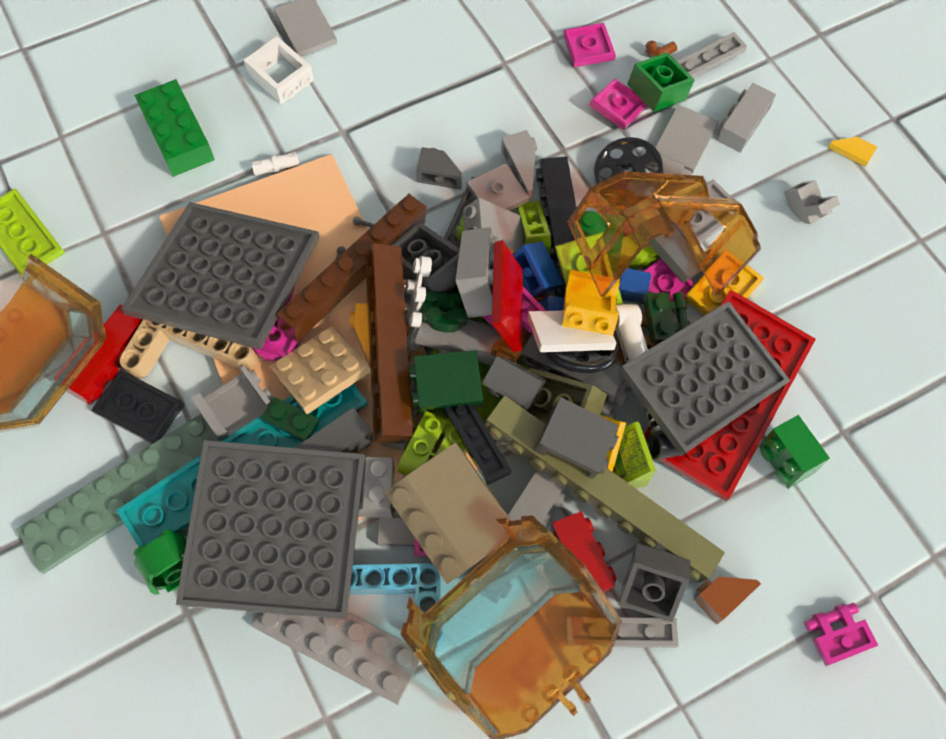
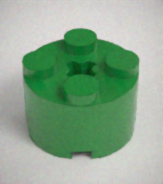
[133,529,187,595]

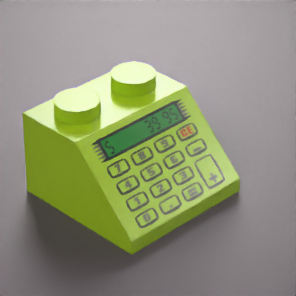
[613,421,656,489]

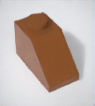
[694,577,761,624]

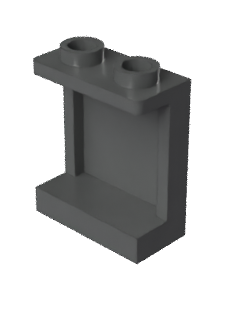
[534,397,619,479]

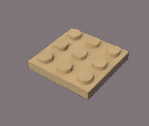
[269,326,371,414]

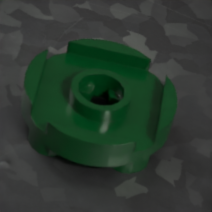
[419,291,468,333]

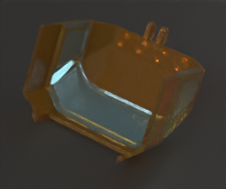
[0,254,106,433]
[400,515,622,739]

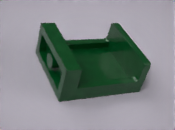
[409,350,483,413]

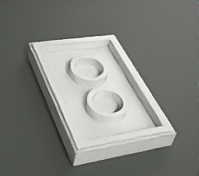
[527,311,616,352]

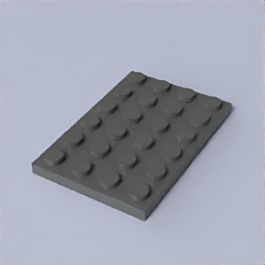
[618,301,790,456]

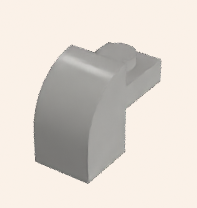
[784,180,840,224]

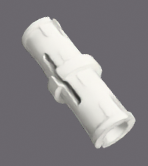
[251,151,299,176]

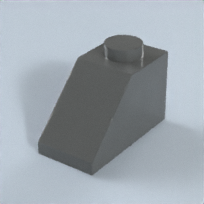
[416,147,462,190]

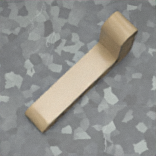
[120,320,258,379]

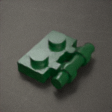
[643,292,691,342]

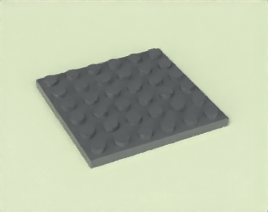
[121,202,320,350]
[176,440,365,620]

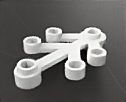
[405,256,432,352]

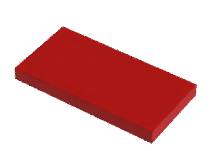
[492,240,523,352]

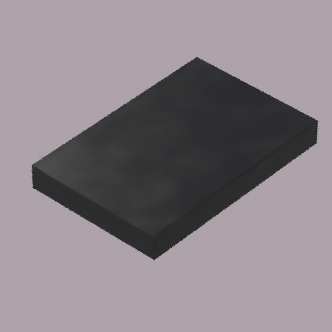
[91,370,185,444]

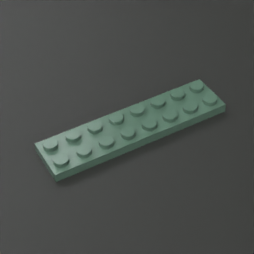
[16,414,220,574]

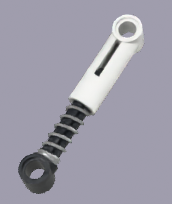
[615,304,680,460]

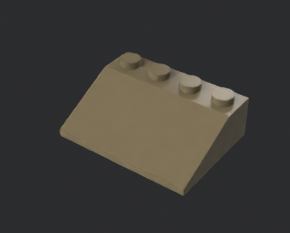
[384,442,519,584]

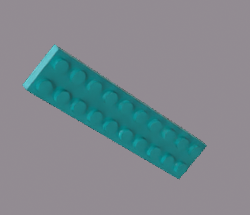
[116,384,368,547]

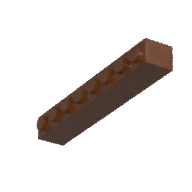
[276,193,427,343]
[365,243,415,444]

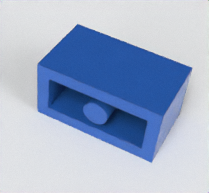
[513,241,564,298]

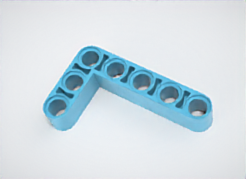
[350,563,441,649]

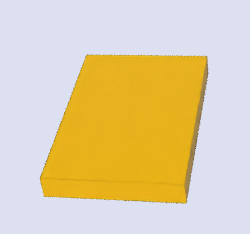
[685,249,764,316]

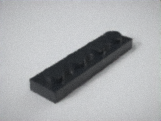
[443,404,512,486]

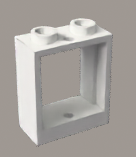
[244,37,314,104]

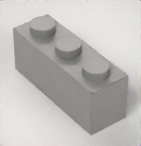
[717,83,776,153]

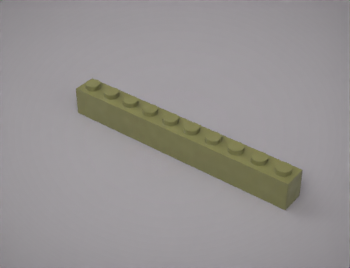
[484,395,725,582]

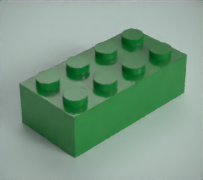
[134,79,215,177]

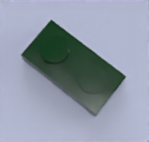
[261,397,320,442]

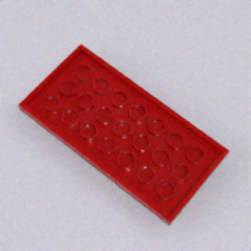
[644,289,816,501]

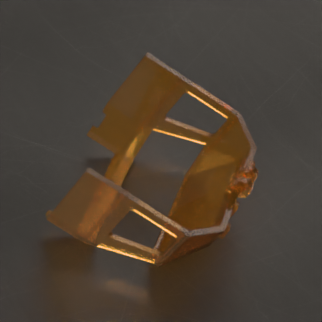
[567,171,761,297]

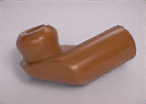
[645,40,677,57]

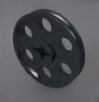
[594,137,663,205]
[544,333,619,373]

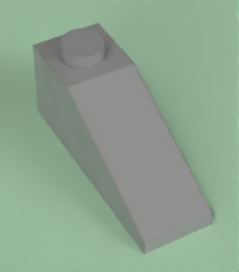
[501,130,537,202]

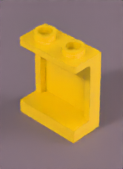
[562,270,620,335]

